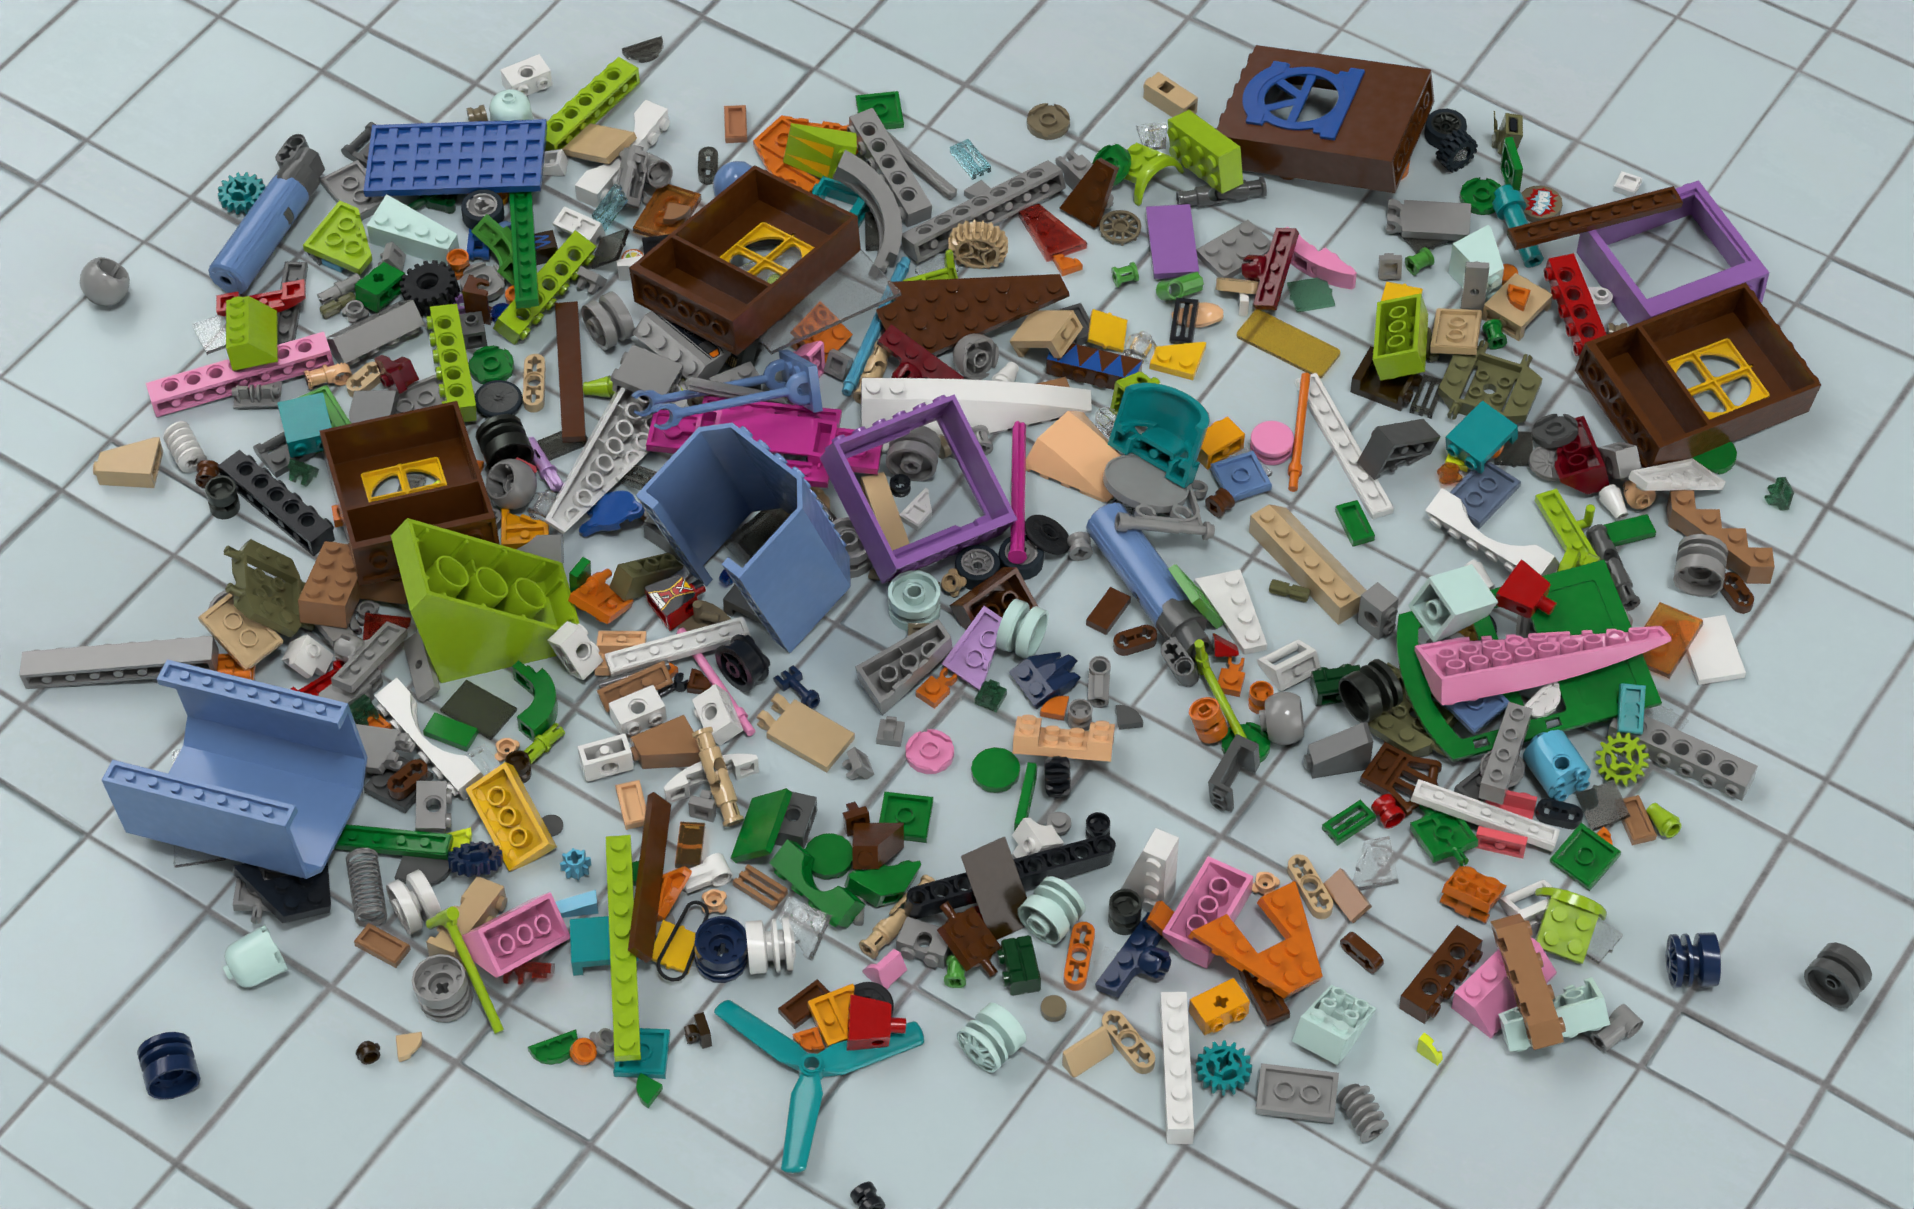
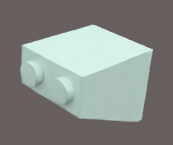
[1448,225,1504,303]
[1408,564,1498,642]

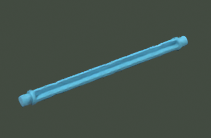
[842,257,911,396]

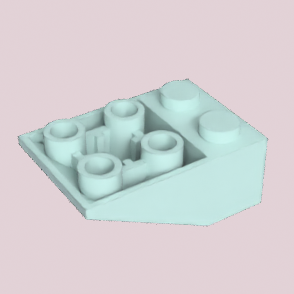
[1292,985,1376,1065]

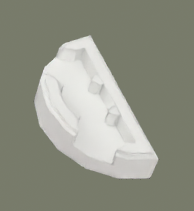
[1524,682,1561,718]

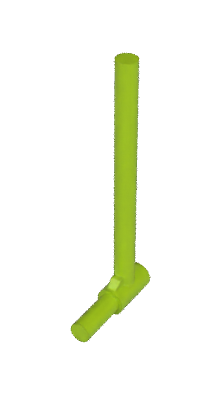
[1194,639,1247,738]
[426,906,504,1033]

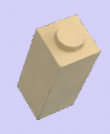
[1143,72,1198,117]

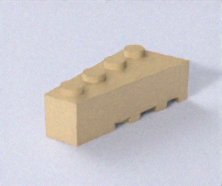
[426,877,507,971]

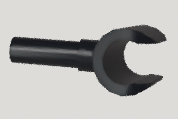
[658,673,688,698]

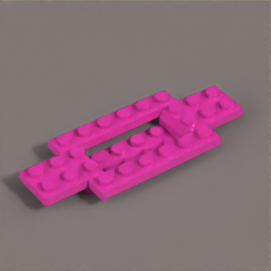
[646,396,883,488]

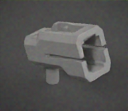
[609,144,649,208]

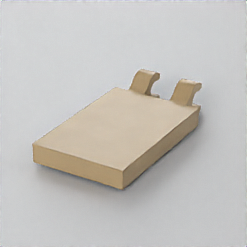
[757,693,855,773]

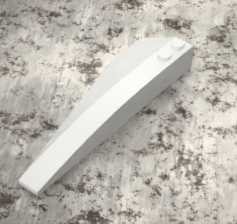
[544,348,689,534]
[861,378,1092,453]

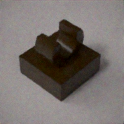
[684,1012,712,1049]

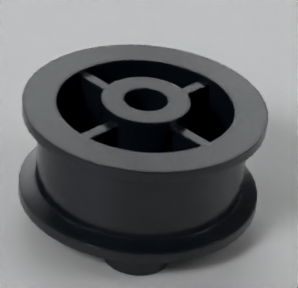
[715,634,770,692]

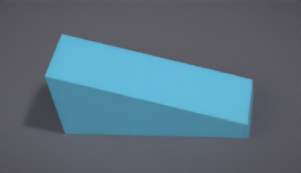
[555,890,599,918]

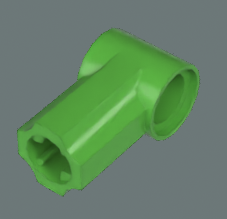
[1156,272,1204,301]

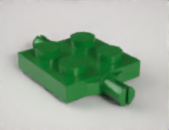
[1410,805,1478,866]

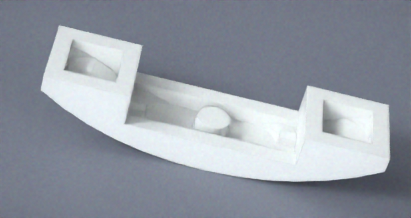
[664,754,759,804]

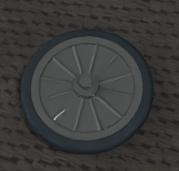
[474,380,523,417]

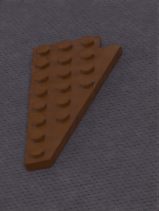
[876,274,1070,356]

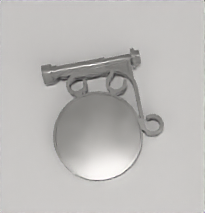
[1103,455,1215,540]

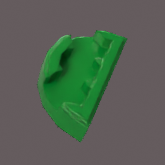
[528,1029,578,1065]

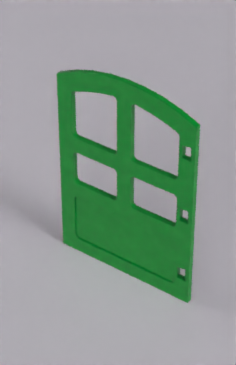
[1396,559,1662,762]

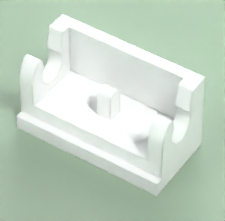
[552,206,606,248]

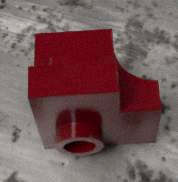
[374,355,419,394]

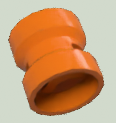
[446,249,470,280]
[1248,681,1274,714]

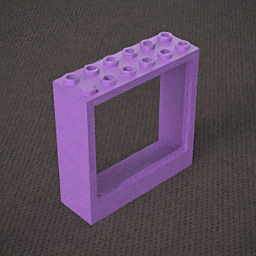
[1577,180,1770,326]
[820,394,1018,584]

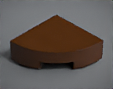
[687,668,711,694]

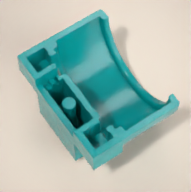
[1108,383,1210,488]

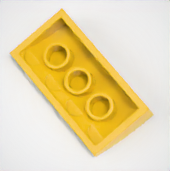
[466,762,557,871]

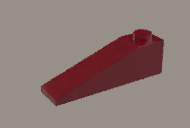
[1554,416,1609,495]

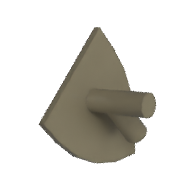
[676,599,731,634]

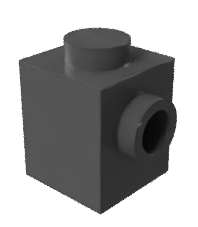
[459,311,488,350]

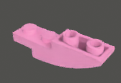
[1286,226,1357,290]

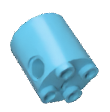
[1523,730,1591,802]

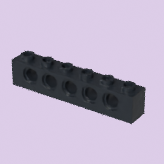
[218,450,335,556]

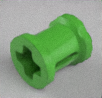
[1405,247,1435,275]
[1111,262,1139,287]
[944,955,966,988]

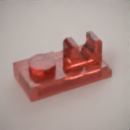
[503,962,555,985]

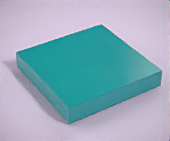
[613,1028,670,1079]

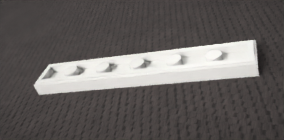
[605,616,751,677]
[1411,779,1560,852]

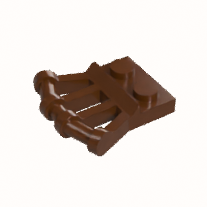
[1360,742,1442,817]

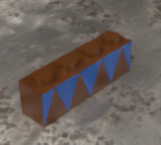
[1046,343,1142,390]

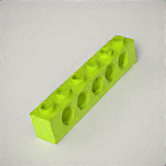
[545,57,640,151]
[493,230,597,345]
[426,304,477,422]

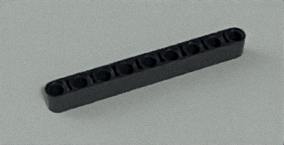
[904,835,1116,919]

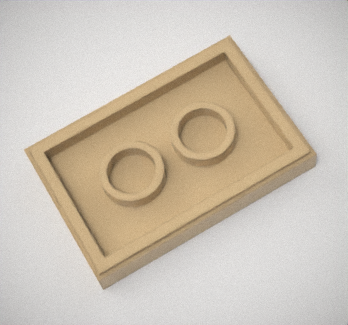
[562,123,637,164]
[1430,308,1482,355]
[198,593,284,670]

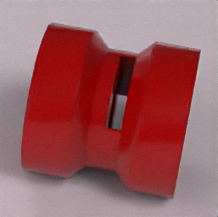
[1371,794,1405,829]

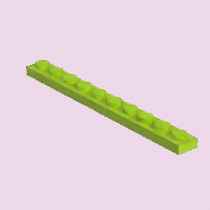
[605,835,641,1062]

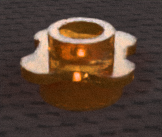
[1437,463,1462,484]

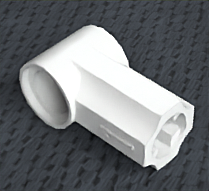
[683,853,733,894]

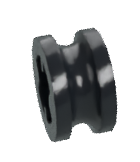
[890,474,911,498]

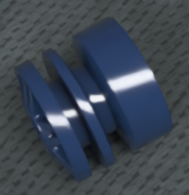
[694,916,748,983]
[1665,932,1721,988]
[137,1032,201,1100]

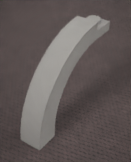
[833,150,902,280]

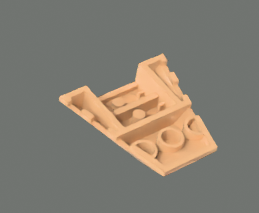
[1026,411,1122,504]

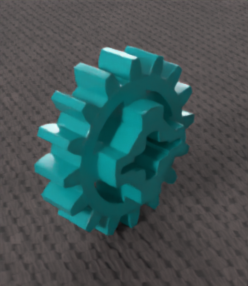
[217,172,266,215]
[1195,1040,1252,1096]

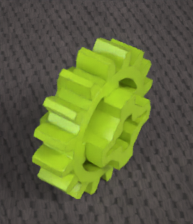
[1595,732,1650,787]

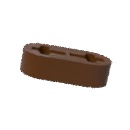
[1720,572,1754,614]
[1113,625,1157,656]
[387,759,428,800]
[1340,932,1384,973]

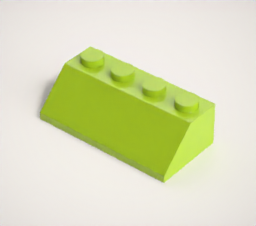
[226,296,278,371]

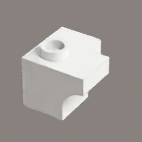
[282,634,334,679]
[1012,817,1064,870]

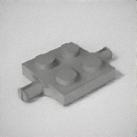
[232,867,289,924]

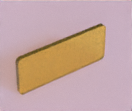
[1237,310,1340,378]

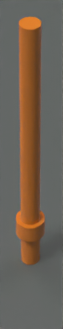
[1288,373,1310,492]

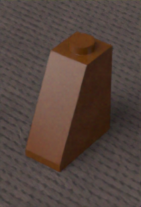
[853,823,904,869]

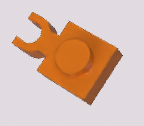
[1218,657,1245,697]
[916,667,957,709]

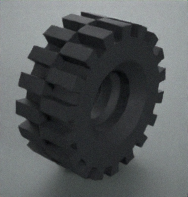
[400,260,460,317]

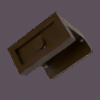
[1350,346,1423,411]

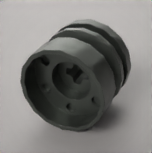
[475,414,534,471]
[1338,659,1403,723]

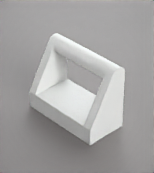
[1257,639,1321,691]
[1499,879,1554,927]

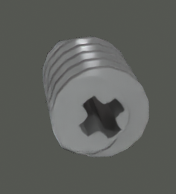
[1338,1083,1389,1142]

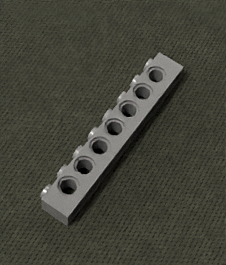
[901,160,1066,263]

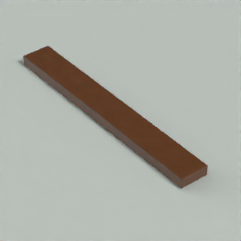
[1507,186,1683,250]
[555,301,586,443]
[628,792,671,963]

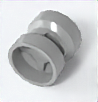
[1068,699,1093,731]

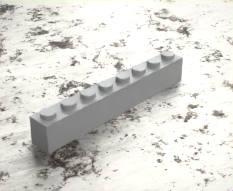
[19,636,219,689]

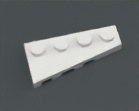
[1628,458,1726,491]
[1194,569,1267,655]

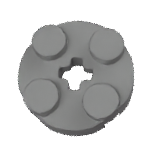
[460,262,506,301]

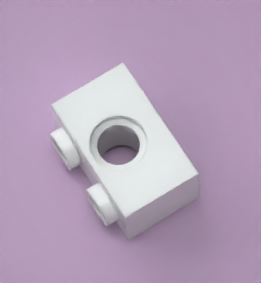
[500,54,553,96]
[547,621,603,680]
[692,684,743,746]
[609,685,667,737]
[578,733,634,782]

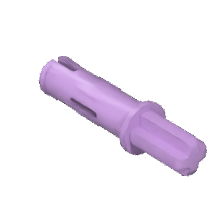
[528,437,564,492]

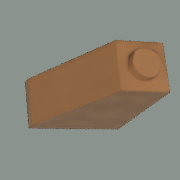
[630,715,701,769]

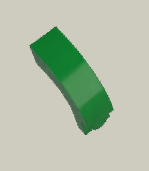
[512,660,558,742]

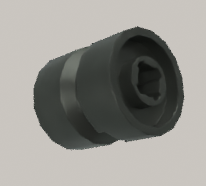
[205,475,240,520]
[1108,889,1142,935]

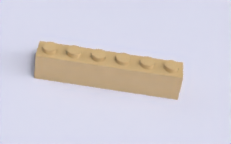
[1249,504,1367,625]

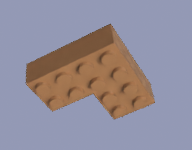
[298,541,408,628]

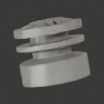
[1673,534,1728,597]
[411,954,473,1022]

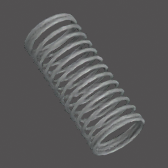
[345,848,387,927]

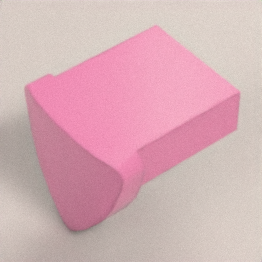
[862,949,907,989]

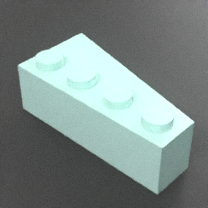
[367,194,460,266]
[1498,977,1610,1052]

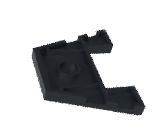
[232,861,331,923]

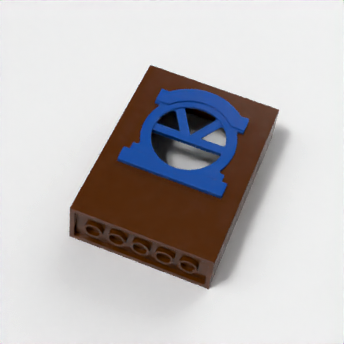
[1215,45,1435,193]

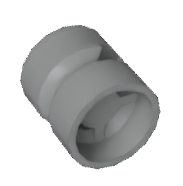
[645,153,673,188]

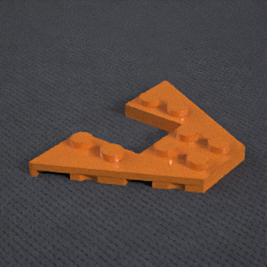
[753,115,859,193]
[1188,881,1323,999]

